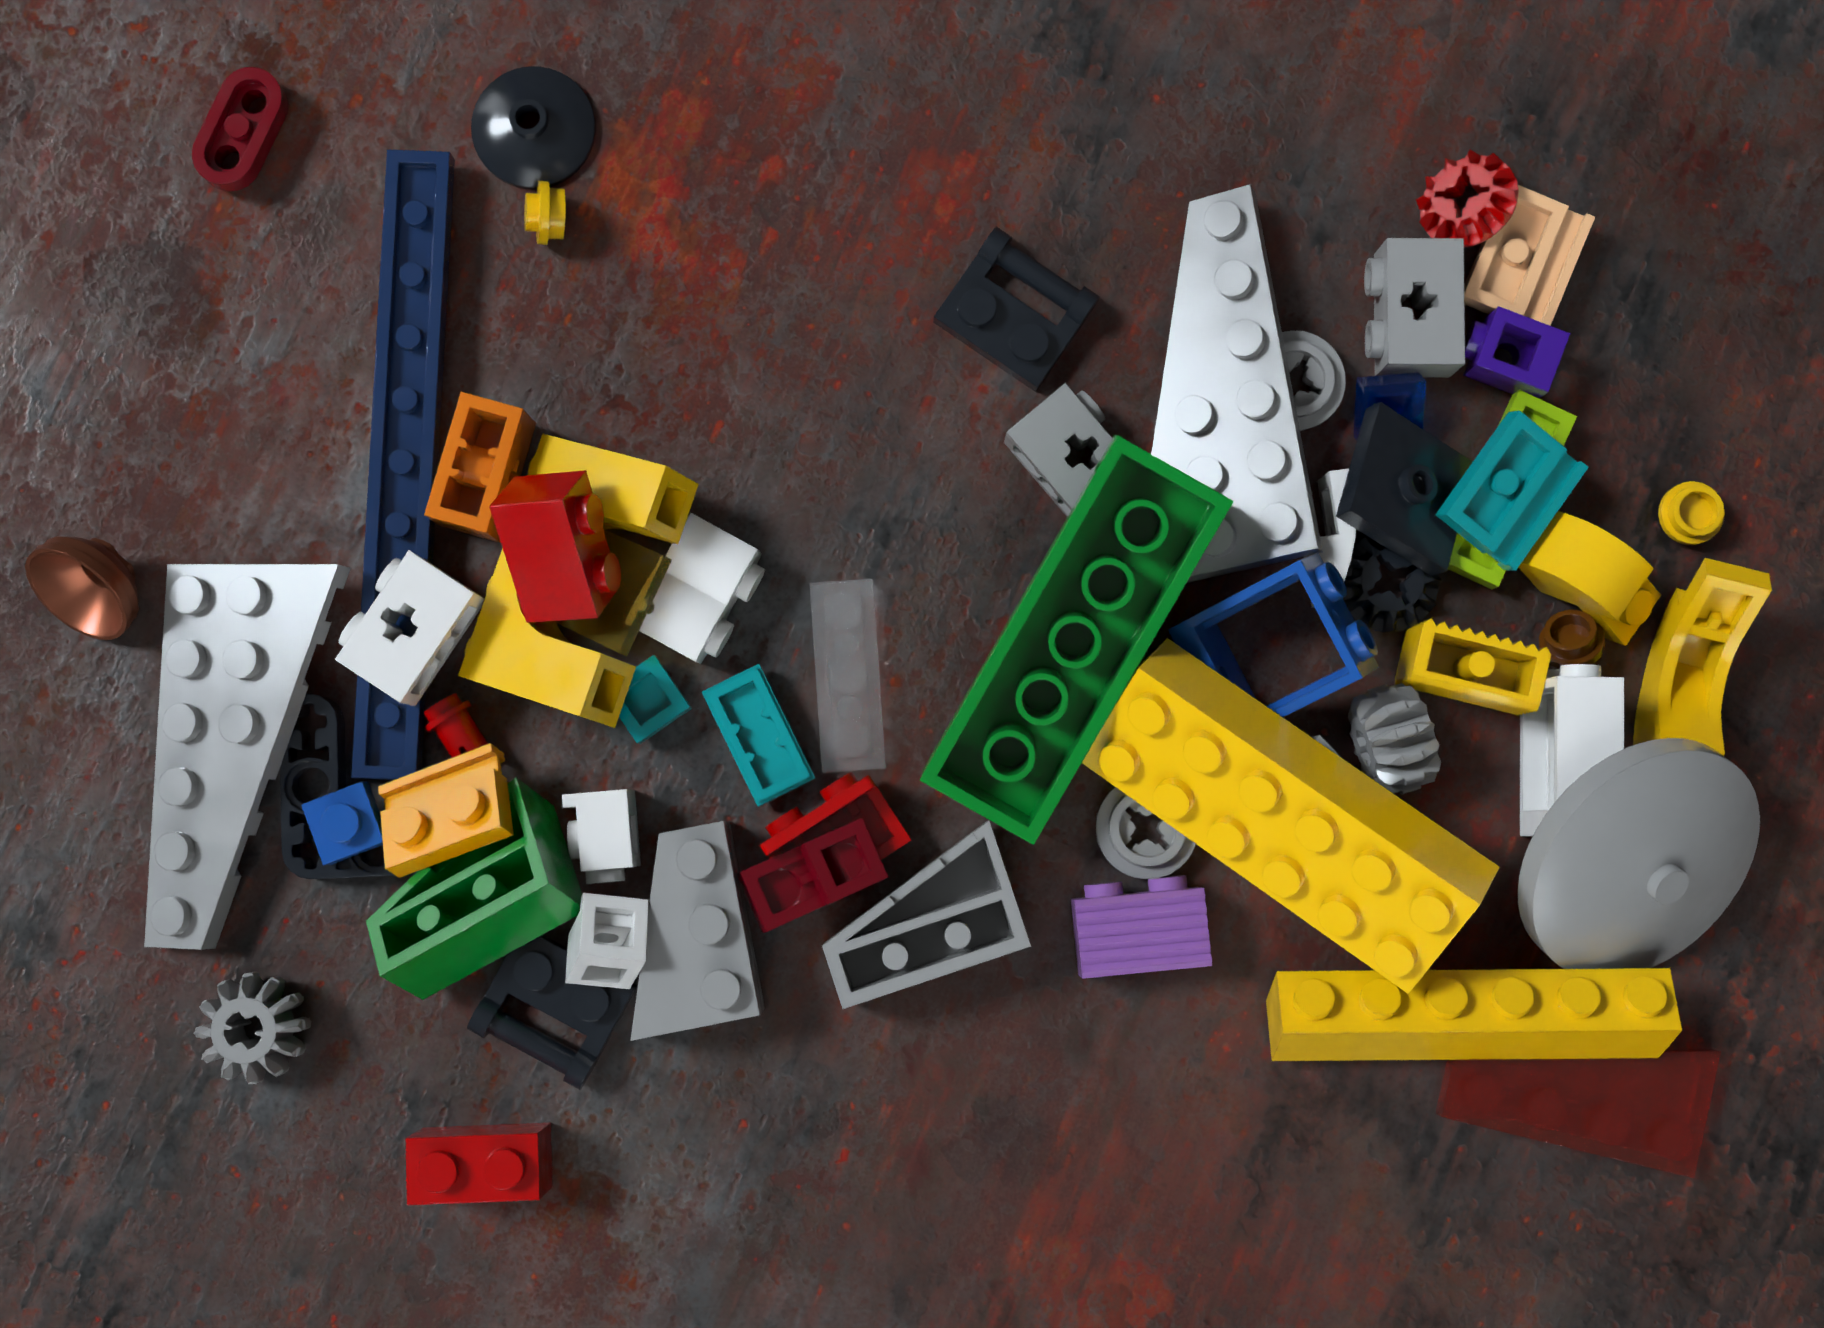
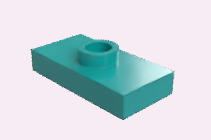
[702,664,816,807]

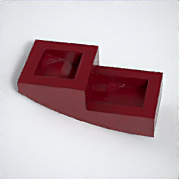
[737,818,888,933]

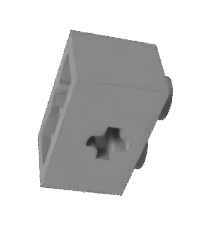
[1364,238,1465,378]
[1004,383,1112,517]

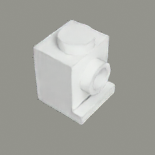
[562,789,641,884]
[565,893,648,989]

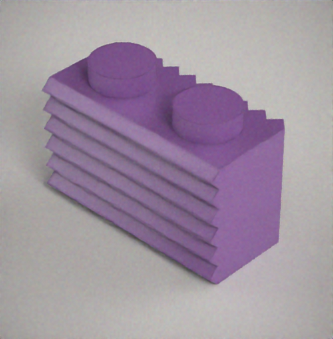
[1071,875,1212,979]

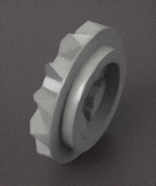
[1282,331,1346,431]
[1096,787,1196,879]

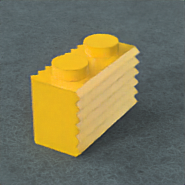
[1395,618,1551,715]

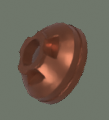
[25,537,139,640]

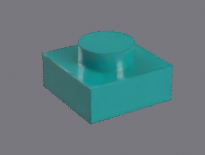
[619,655,692,744]

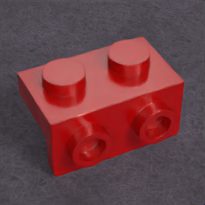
[759,771,911,860]

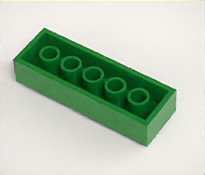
[920,435,1234,845]

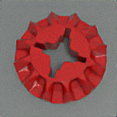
[1416,149,1519,247]

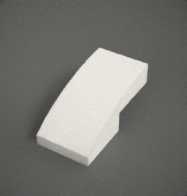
[1304,468,1356,608]

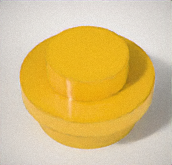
[524,181,566,245]
[1658,481,1725,545]

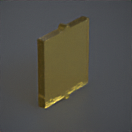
[556,530,672,656]

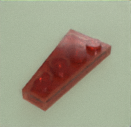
[1435,1049,1721,1178]

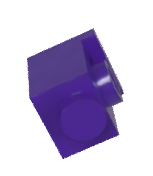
[1463,306,1570,399]

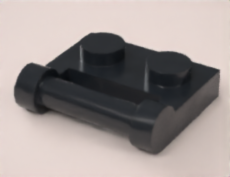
[933,227,1100,392]
[467,935,638,1090]

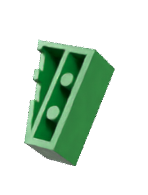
[366,777,582,1000]

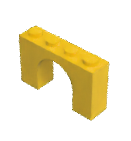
[458,434,699,728]

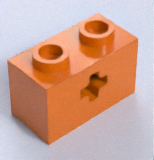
[424,392,536,543]

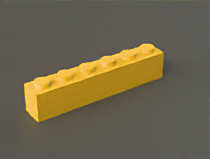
[1266,968,1682,1061]

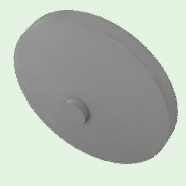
[1518,738,1760,969]

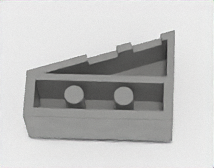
[630,821,765,1041]
[822,821,1031,1009]

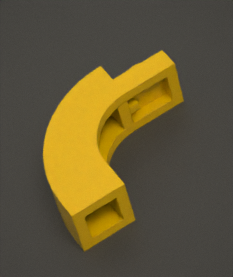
[1633,558,1772,756]

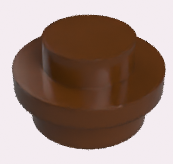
[1539,610,1606,669]

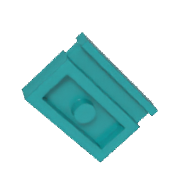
[1435,410,1589,571]

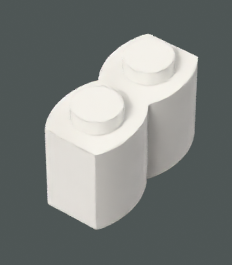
[629,513,765,664]

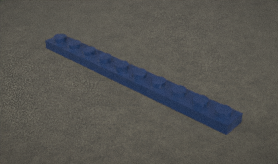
[351,150,455,780]

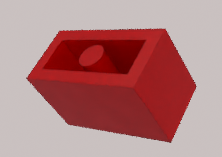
[489,470,621,623]
[405,1122,553,1205]

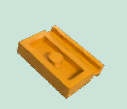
[378,743,514,878]

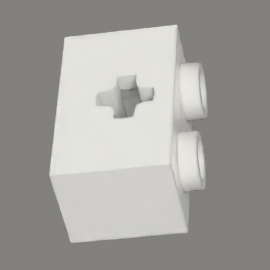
[335,550,485,706]

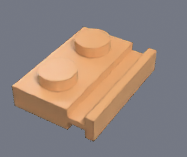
[1464,185,1595,326]

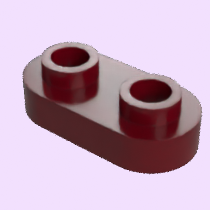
[192,67,289,191]

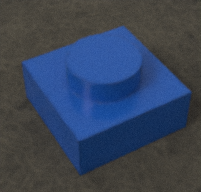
[301,781,383,865]

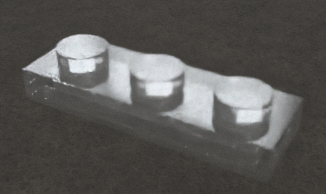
[810,579,886,773]

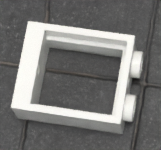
[1520,664,1624,837]

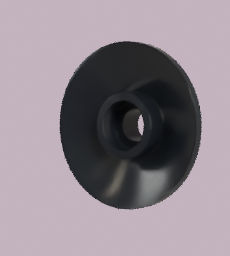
[471,66,596,189]

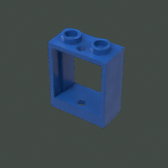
[1168,552,1379,717]

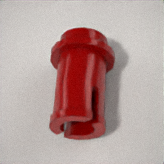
[423,693,489,758]

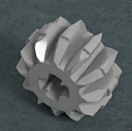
[1348,683,1441,795]
[193,972,312,1084]

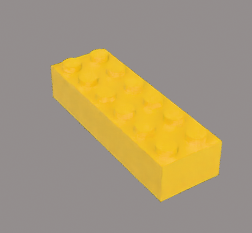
[1082,638,1500,994]

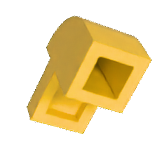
[1519,511,1661,646]

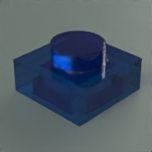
[1353,372,1426,440]

